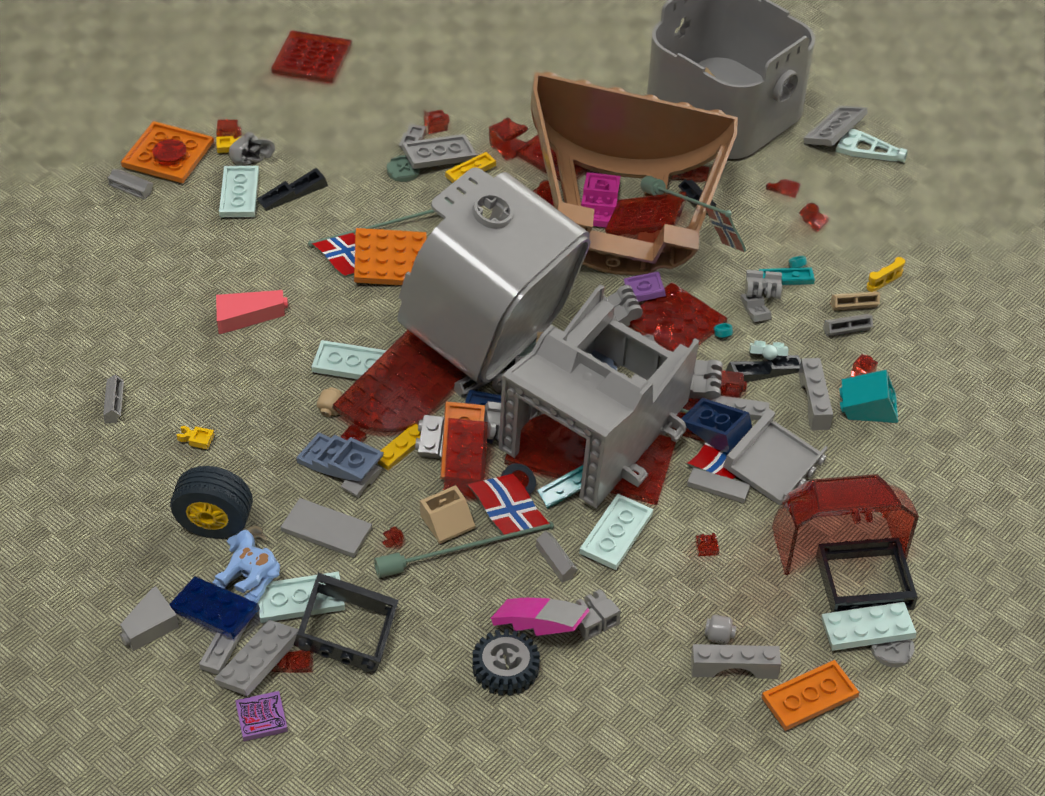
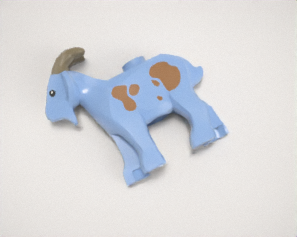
[212,525,280,605]

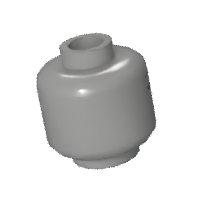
[704,615,737,644]

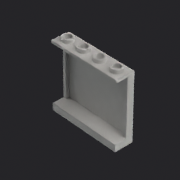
[723,409,828,507]

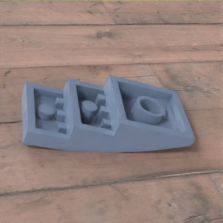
[296,432,384,481]

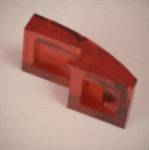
[672,166,709,182]
[271,650,314,673]

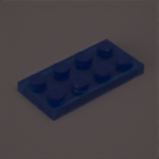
[169,576,260,639]

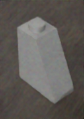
[120,586,179,651]

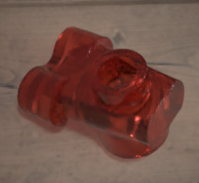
[799,203,830,231]

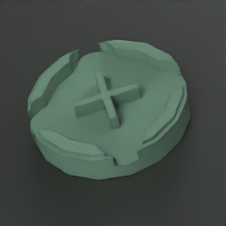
[387,155,420,182]

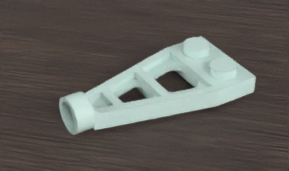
[836,129,908,163]

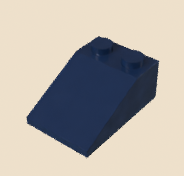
[681,398,752,453]

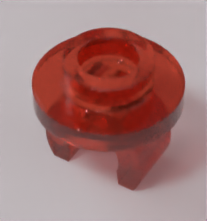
[382,526,404,548]

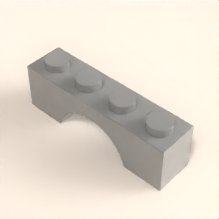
[798,358,833,430]
[691,644,781,679]

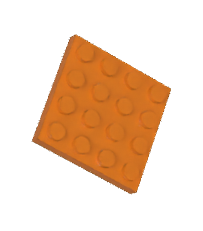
[121,121,214,183]
[354,228,426,285]

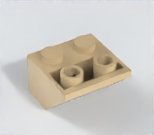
[420,485,475,544]

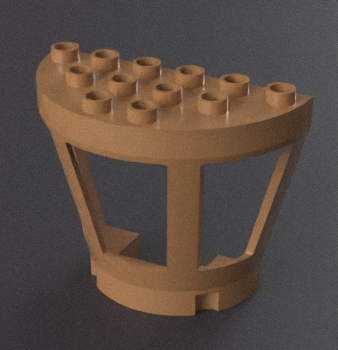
[530,72,738,275]

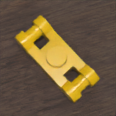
[866,257,905,292]

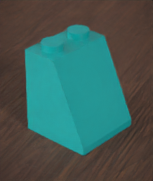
[839,370,898,423]

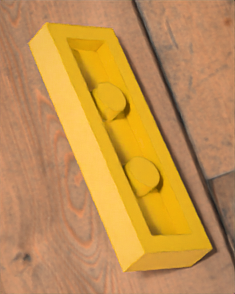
[445,152,496,183]
[377,423,421,471]

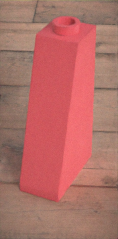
[216,290,288,334]

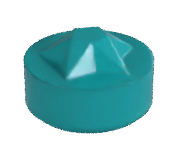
[788,256,807,268]
[714,323,733,338]

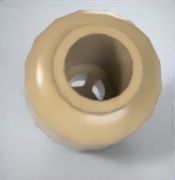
[316,387,345,417]

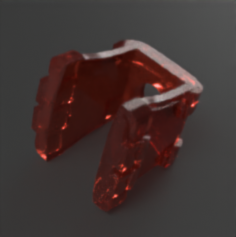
[489,117,529,160]

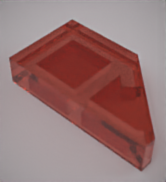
[766,179,801,198]

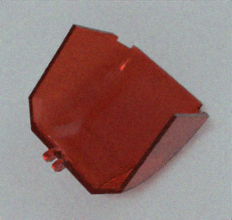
[772,474,919,575]

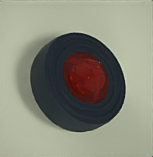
[501,463,536,495]

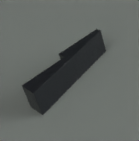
[257,168,328,211]
[725,355,801,386]

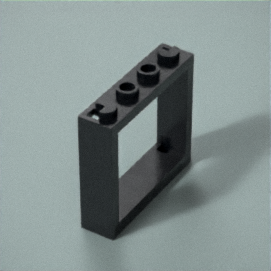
[816,537,918,613]
[293,572,399,673]

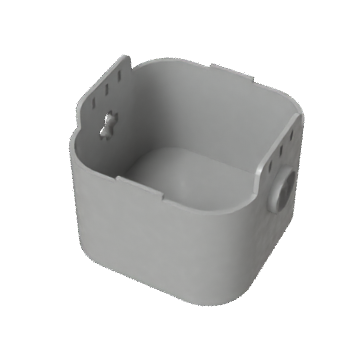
[647,0,815,159]
[397,168,591,384]

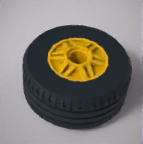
[170,466,253,539]

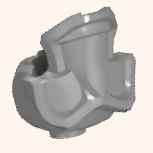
[229,131,275,166]

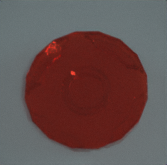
[152,139,187,166]

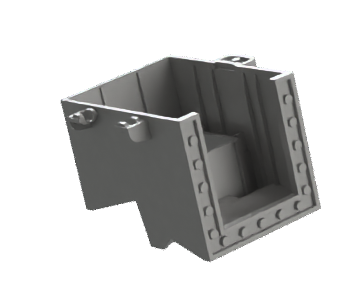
[499,284,699,508]

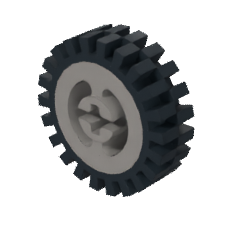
[472,629,540,696]

